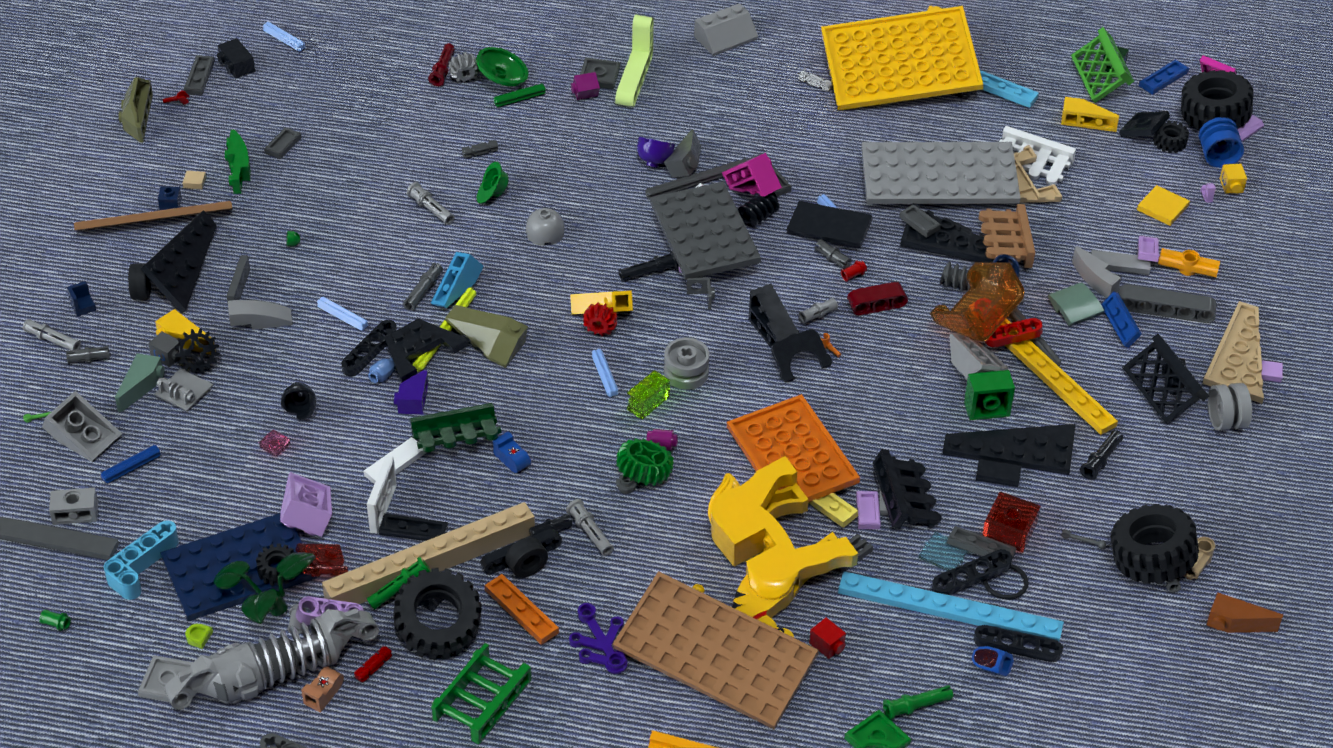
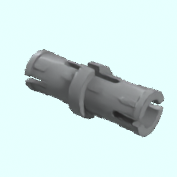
[798,298,838,324]

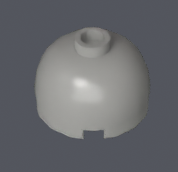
[526,208,564,246]

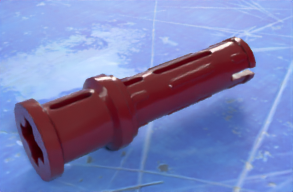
[428,43,455,86]

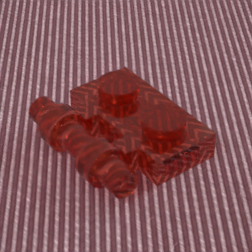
[295,543,348,577]

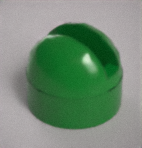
[286,231,300,247]

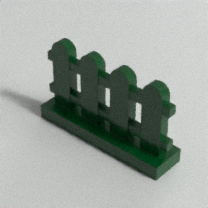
[410,403,502,452]

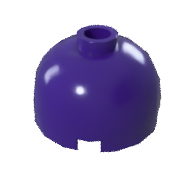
[637,137,675,167]

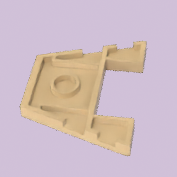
[1014,145,1062,203]

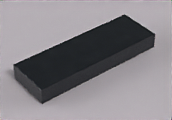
[379,513,448,541]

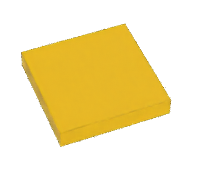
[1137,185,1190,226]

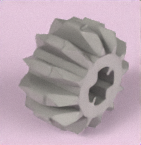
[449,52,480,83]

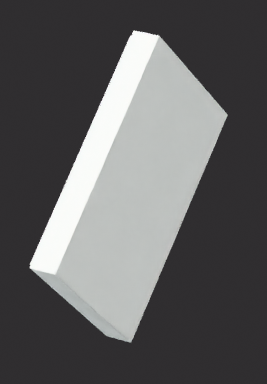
[367,456,397,534]

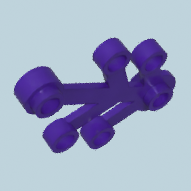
[569,603,628,674]

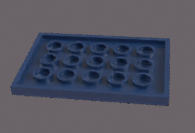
[160,513,317,622]

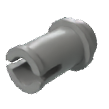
[287,604,307,634]

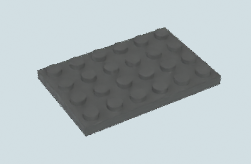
[650,181,761,280]

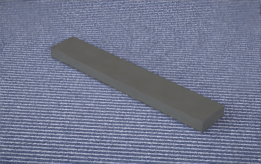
[0,517,119,560]

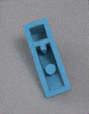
[431,252,484,308]

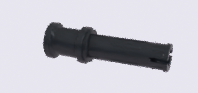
[618,251,679,282]
[1080,430,1124,480]

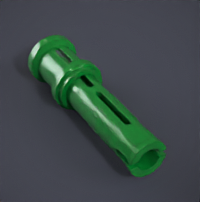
[367,556,431,610]
[883,685,953,720]

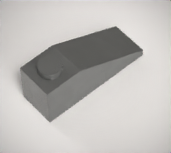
[664,130,701,178]

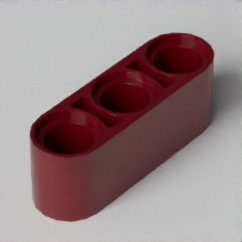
[847,282,908,316]

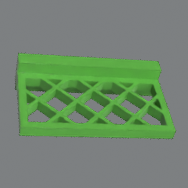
[1071,27,1135,103]

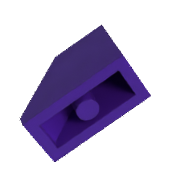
[394,370,429,415]

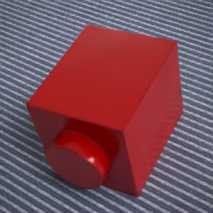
[809,617,846,659]

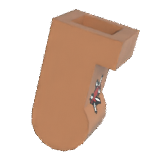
[301,666,344,713]

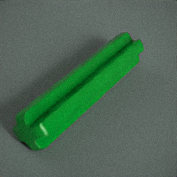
[494,83,546,107]

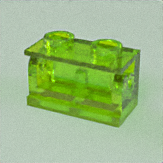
[627,370,670,420]

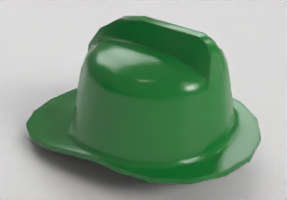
[476,162,509,204]

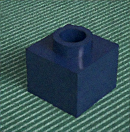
[158,186,182,210]

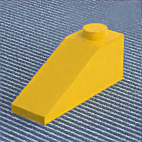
[1061,97,1119,132]
[155,309,216,355]

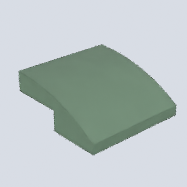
[1047,282,1105,326]

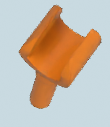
[821,333,841,358]

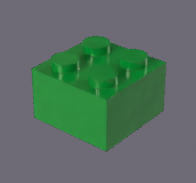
[964,370,1015,420]

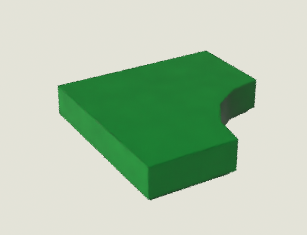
[844,710,911,748]

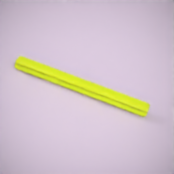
[412,287,476,372]

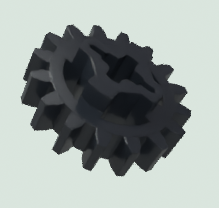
[175,329,220,373]

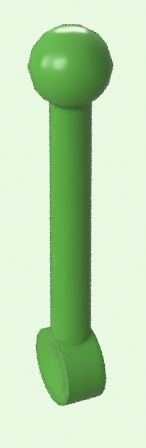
[23,412,51,423]

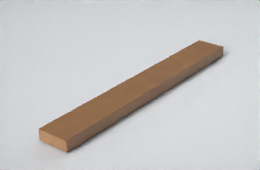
[74,201,232,231]

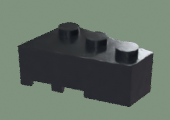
[748,284,800,348]

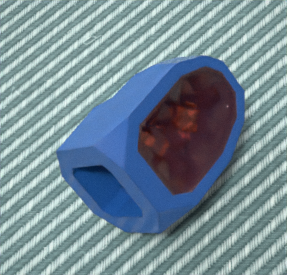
[972,646,1014,677]

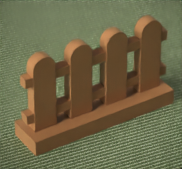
[978,204,1035,268]

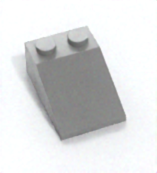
[42,391,122,462]

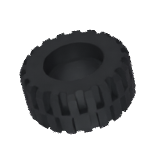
[1181,70,1253,130]
[1111,504,1199,584]
[393,568,482,660]

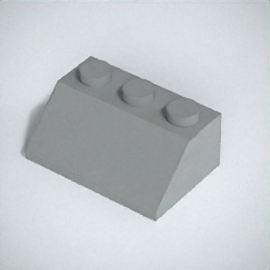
[694,3,758,56]

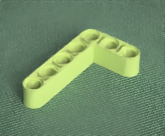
[615,15,654,107]

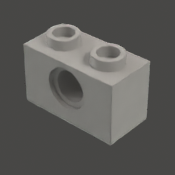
[49,488,98,525]

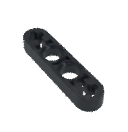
[341,320,397,377]
[480,529,562,574]
[932,549,1012,595]
[974,625,1063,662]

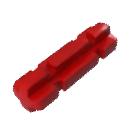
[354,646,392,682]

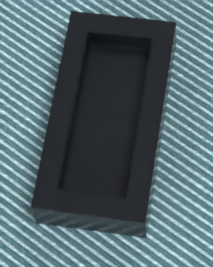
[976,459,1021,487]

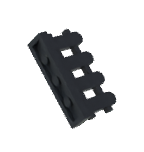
[872,449,942,529]

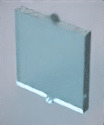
[918,532,968,571]

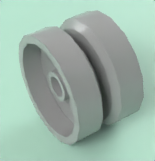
[664,337,710,390]
[1208,383,1252,431]

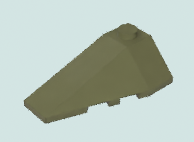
[445,305,528,368]

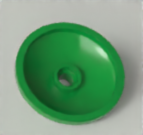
[476,47,528,87]

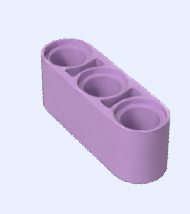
[296,597,364,625]

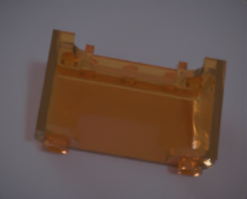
[930,262,1024,342]

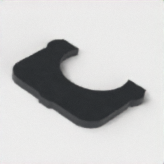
[771,329,832,383]

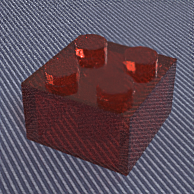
[982,491,1041,553]

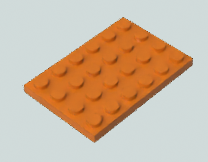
[727,394,860,502]

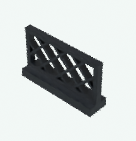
[1122,334,1210,425]

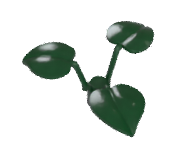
[214,552,316,624]

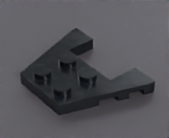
[384,318,469,383]

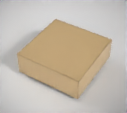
[182,171,206,189]

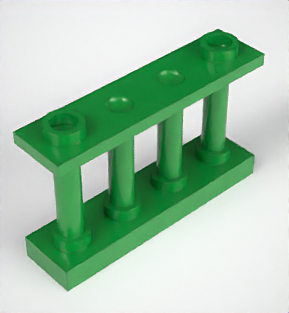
[431,643,532,745]

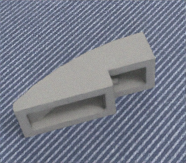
[1072,246,1121,298]
[228,300,293,330]

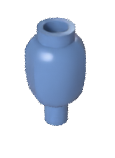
[368,358,394,383]

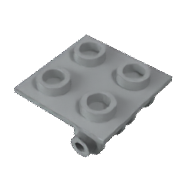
[154,369,213,411]

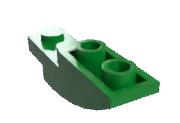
[225,130,251,194]

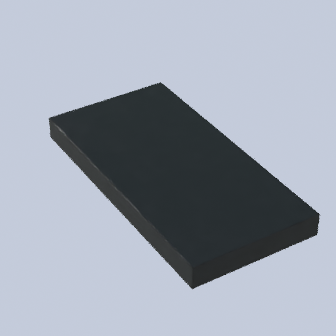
[786,201,873,248]

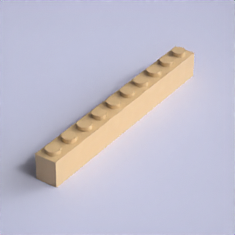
[322,502,535,604]

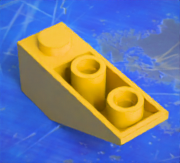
[570,290,633,314]

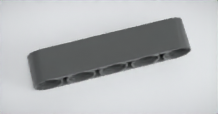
[1118,284,1216,323]

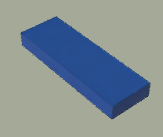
[1139,59,1189,95]
[1101,291,1142,348]

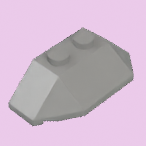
[949,333,1009,380]

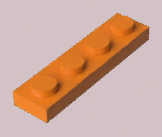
[484,574,559,645]

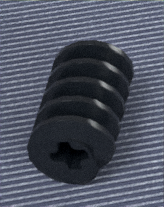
[738,192,780,226]

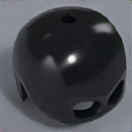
[281,382,317,420]

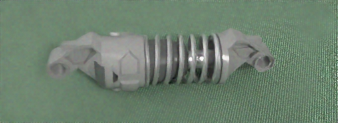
[165,608,379,710]

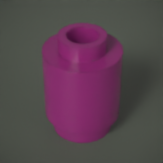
[646,429,678,451]

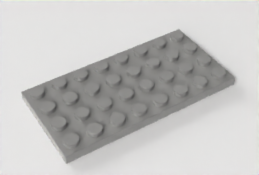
[861,142,1020,204]

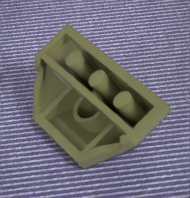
[118,77,153,142]

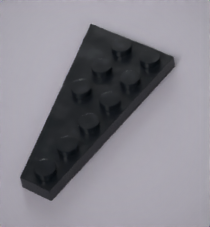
[900,203,1013,265]
[140,210,217,314]
[942,424,1076,475]

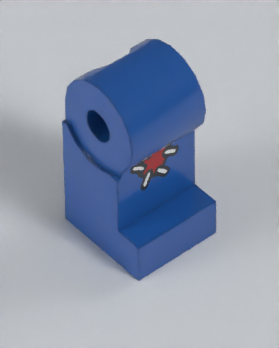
[493,431,531,473]

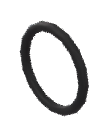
[983,564,1029,599]

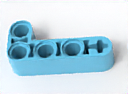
[104,520,179,600]

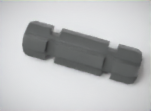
[462,140,498,158]

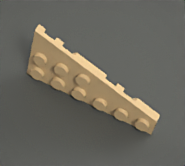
[1202,301,1264,404]

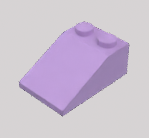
[280,472,332,537]

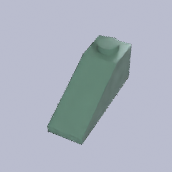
[115,353,165,412]

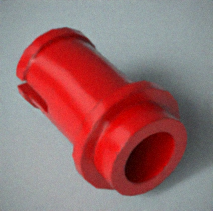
[841,261,867,281]

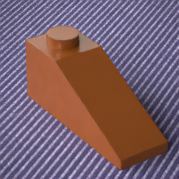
[1206,592,1283,633]

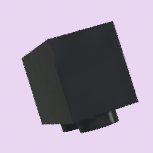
[217,38,255,79]

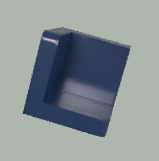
[67,281,96,317]

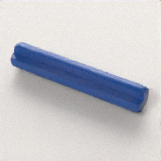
[101,445,161,483]

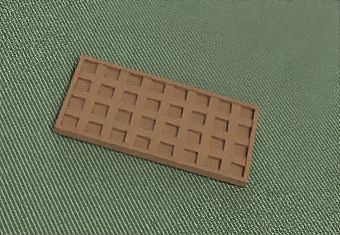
[613,571,818,729]

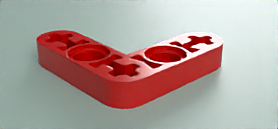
[974,299,1043,347]

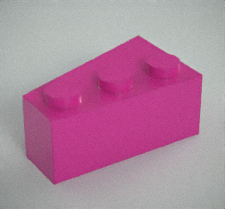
[722,153,782,197]

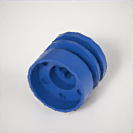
[1198,117,1244,168]

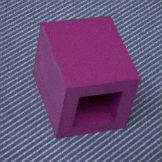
[571,72,600,100]

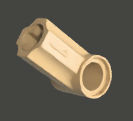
[1184,537,1215,580]

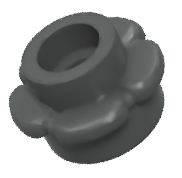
[616,475,637,494]

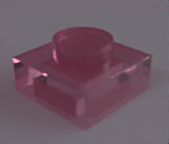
[259,429,290,457]

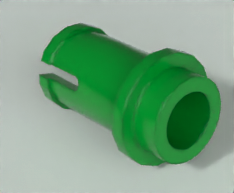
[39,609,71,631]

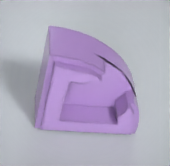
[1200,183,1216,203]

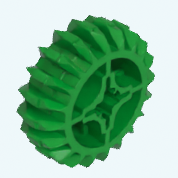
[616,438,674,486]

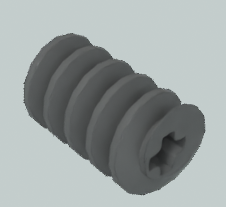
[940,261,984,295]

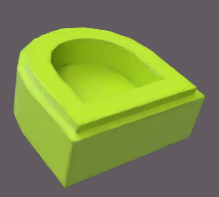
[185,624,213,649]

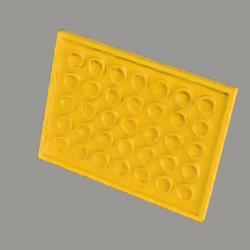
[821,6,983,110]

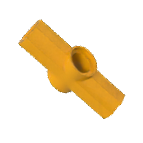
[1158,248,1220,278]

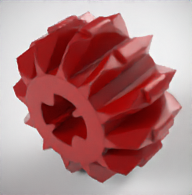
[583,302,617,337]

